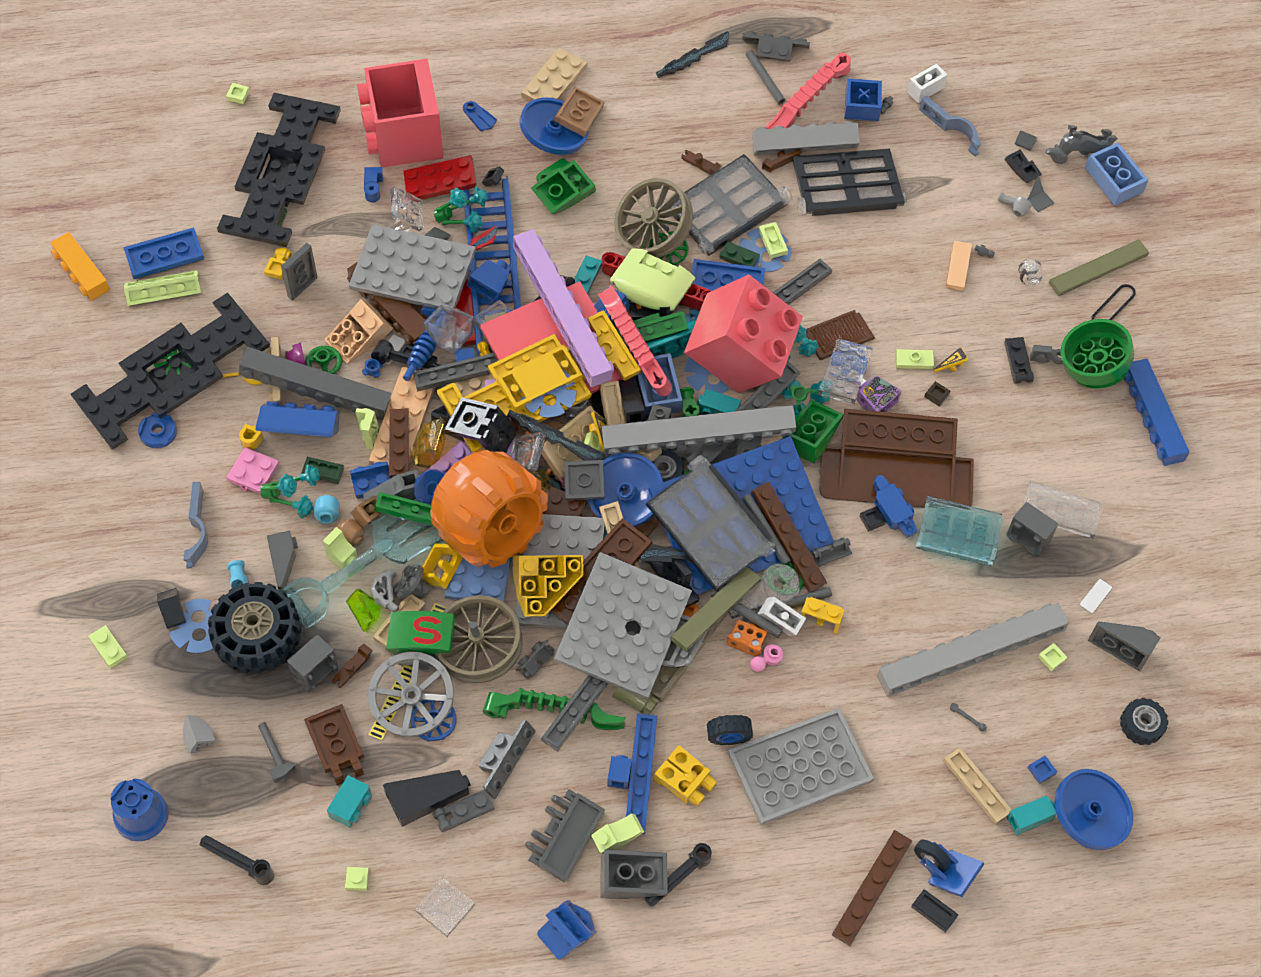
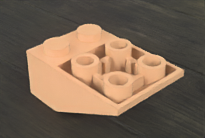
[325,299,393,364]

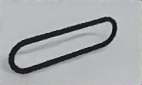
[1091,284,1136,320]

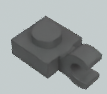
[1030,345,1063,364]

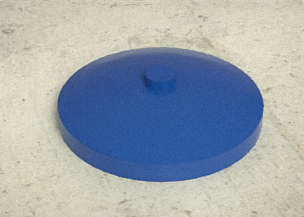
[519,97,588,155]
[588,453,663,527]
[1055,769,1133,850]

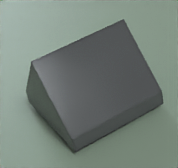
[1015,130,1038,151]

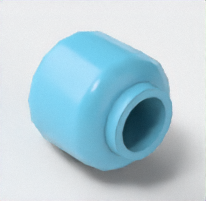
[314,495,340,524]

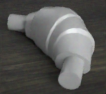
[371,569,399,612]

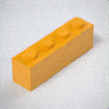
[50,232,110,301]

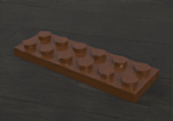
[550,518,653,625]

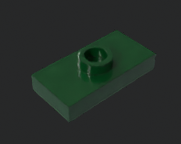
[301,457,344,484]

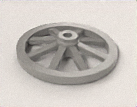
[368,652,454,737]

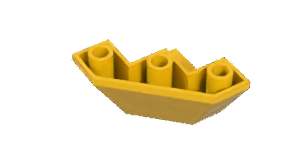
[513,555,583,616]

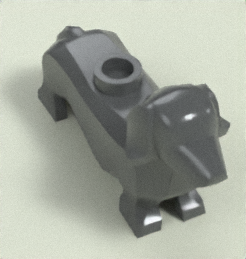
[1046,125,1118,164]

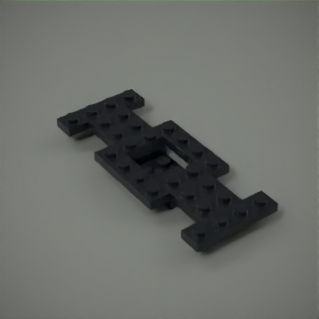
[217,93,341,247]
[70,292,270,450]

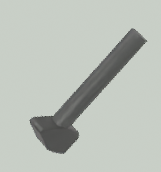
[258,722,295,782]

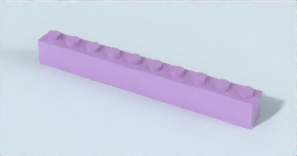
[513,229,614,388]

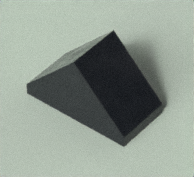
[157,588,186,629]

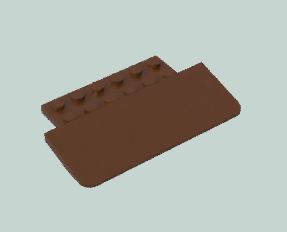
[820,409,974,511]

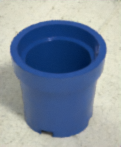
[110,778,168,841]

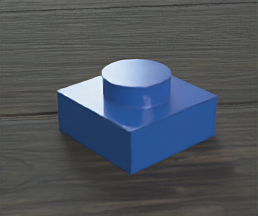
[1028,755,1057,785]

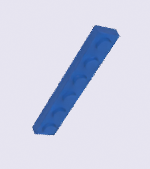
[626,713,657,834]

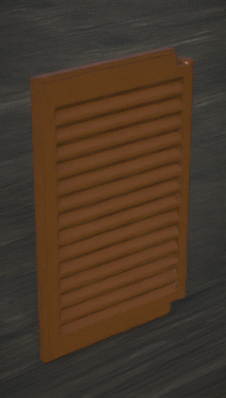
[806,310,875,360]

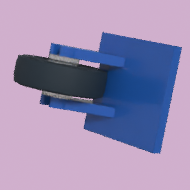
[914,839,984,897]

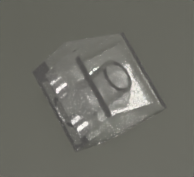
[423,303,475,354]

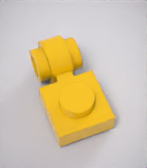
[264,247,292,280]

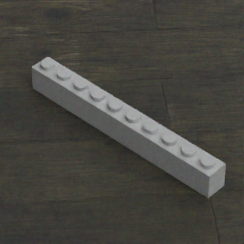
[602,405,796,455]
[877,603,1069,697]

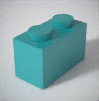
[327,775,372,828]

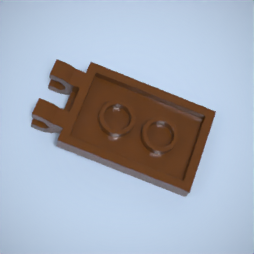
[304,704,364,786]

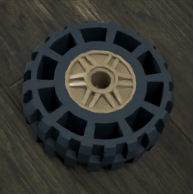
[208,582,301,674]

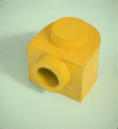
[239,423,264,450]

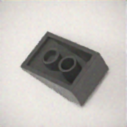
[1088,621,1161,671]
[600,849,668,899]

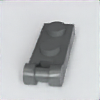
[433,789,495,832]

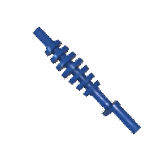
[403,306,450,381]

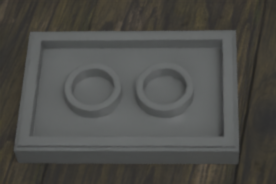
[281,243,318,300]

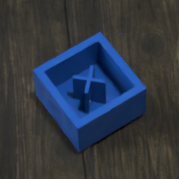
[844,78,882,121]

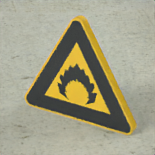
[933,347,969,372]
[589,412,606,452]

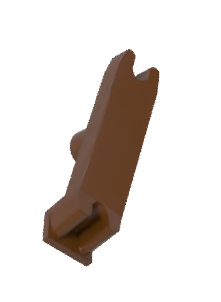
[762,149,802,173]
[681,150,722,175]
[332,644,373,688]

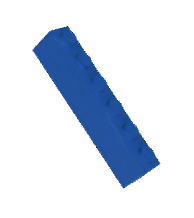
[1123,358,1190,466]

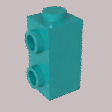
[697,389,741,415]
[1007,795,1056,836]

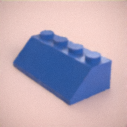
[256,401,340,437]

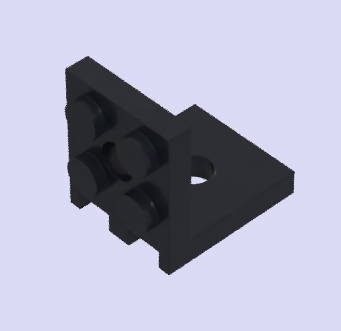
[444,397,518,453]

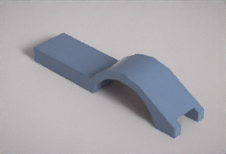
[919,96,981,157]
[183,482,208,568]

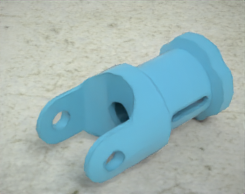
[227,560,248,588]

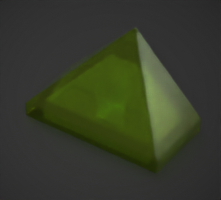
[346,589,381,632]

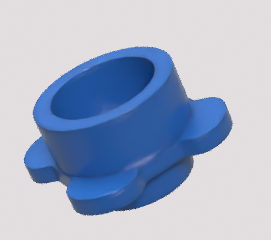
[362,359,383,378]

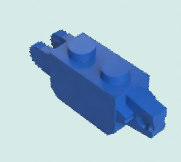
[873,475,918,538]

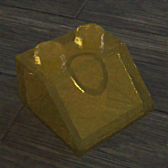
[411,418,446,469]

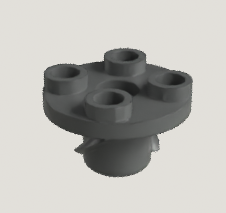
[393,564,430,599]

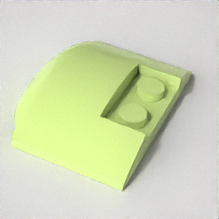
[610,249,695,311]

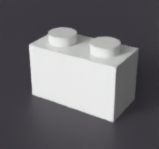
[907,64,947,103]
[757,597,806,636]

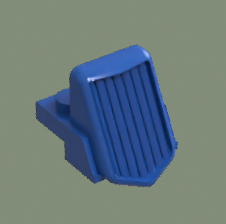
[537,900,597,959]

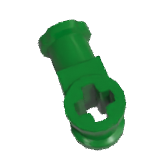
[680,387,699,417]

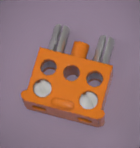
[727,617,767,657]

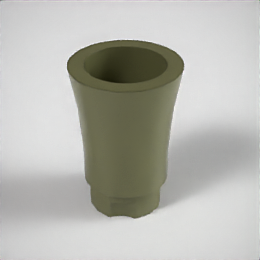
[612,687,659,715]

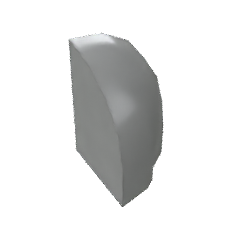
[183,715,215,754]

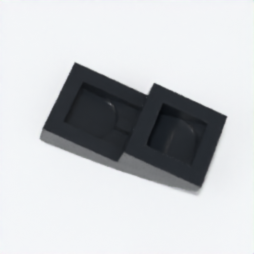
[1005,149,1042,183]

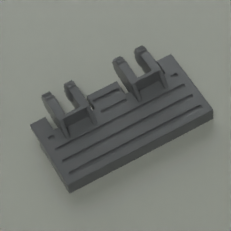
[525,789,605,882]

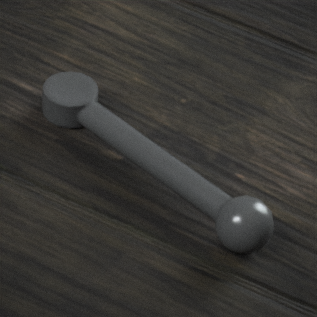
[950,703,987,731]

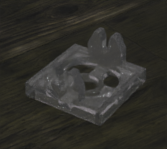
[390,186,424,232]

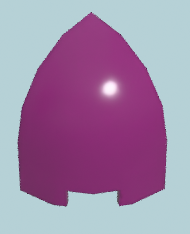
[285,343,306,365]

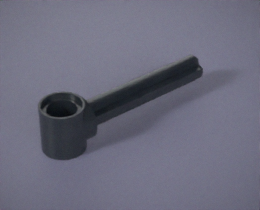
[371,339,441,370]
[199,835,274,885]
[644,843,712,907]

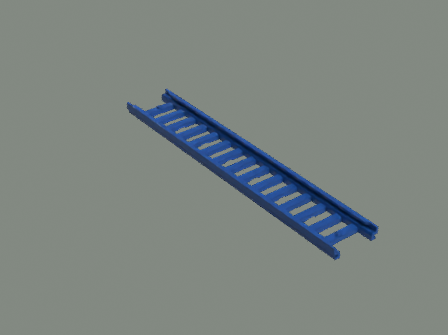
[463,176,521,356]

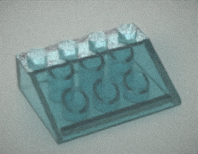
[916,496,1002,566]

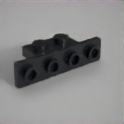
[643,546,700,608]

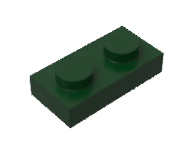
[720,241,760,267]

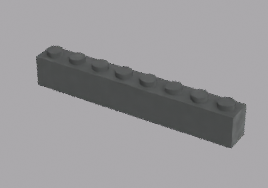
[239,347,391,420]

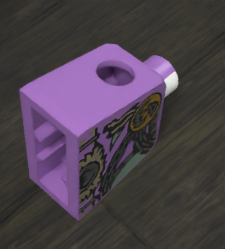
[854,376,901,412]

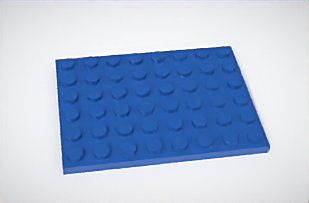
[648,436,834,595]

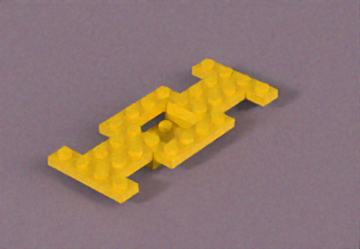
[437,310,641,453]

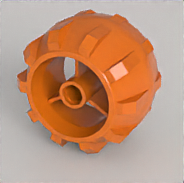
[430,450,548,568]

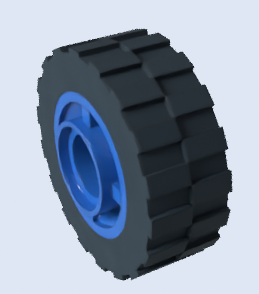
[707,715,753,745]

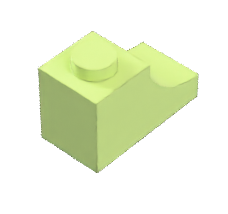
[323,527,358,571]
[591,814,644,853]

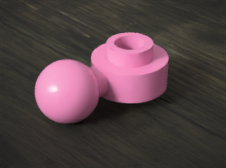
[750,644,783,672]

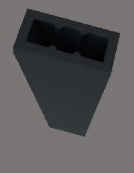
[619,376,645,423]
[383,770,471,827]

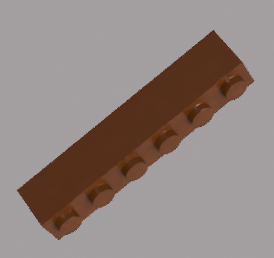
[347,262,430,347]

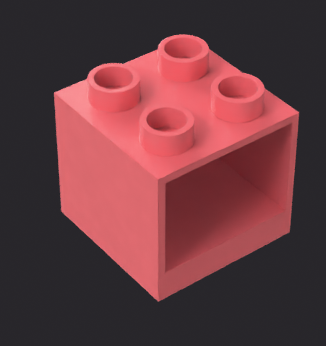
[357,59,443,167]
[684,274,803,393]

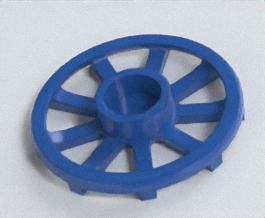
[411,700,457,742]

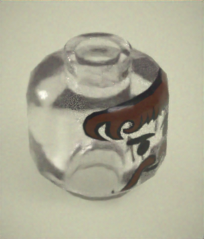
[1018,258,1043,285]

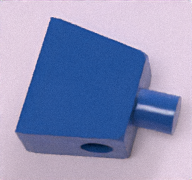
[467,260,510,304]

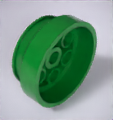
[1061,319,1134,389]

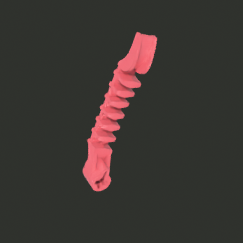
[766,53,851,129]
[598,285,672,396]

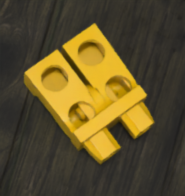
[653,745,717,807]

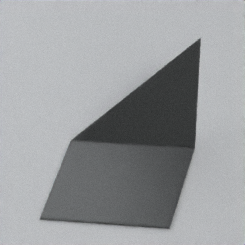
[1027,175,1054,212]

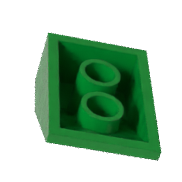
[782,400,844,463]

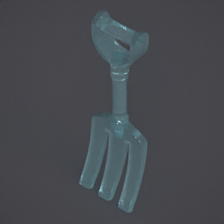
[282,499,444,628]

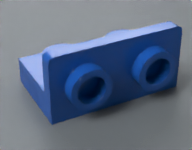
[350,462,390,499]

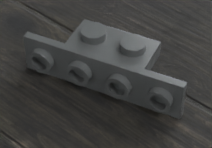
[742,31,810,61]
[478,719,536,799]

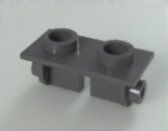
[810,537,852,567]
[516,640,554,679]

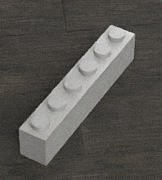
[752,121,860,155]

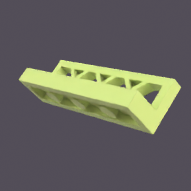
[124,270,201,306]

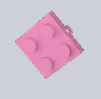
[226,447,280,495]

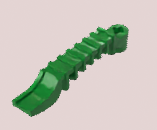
[483,688,626,730]

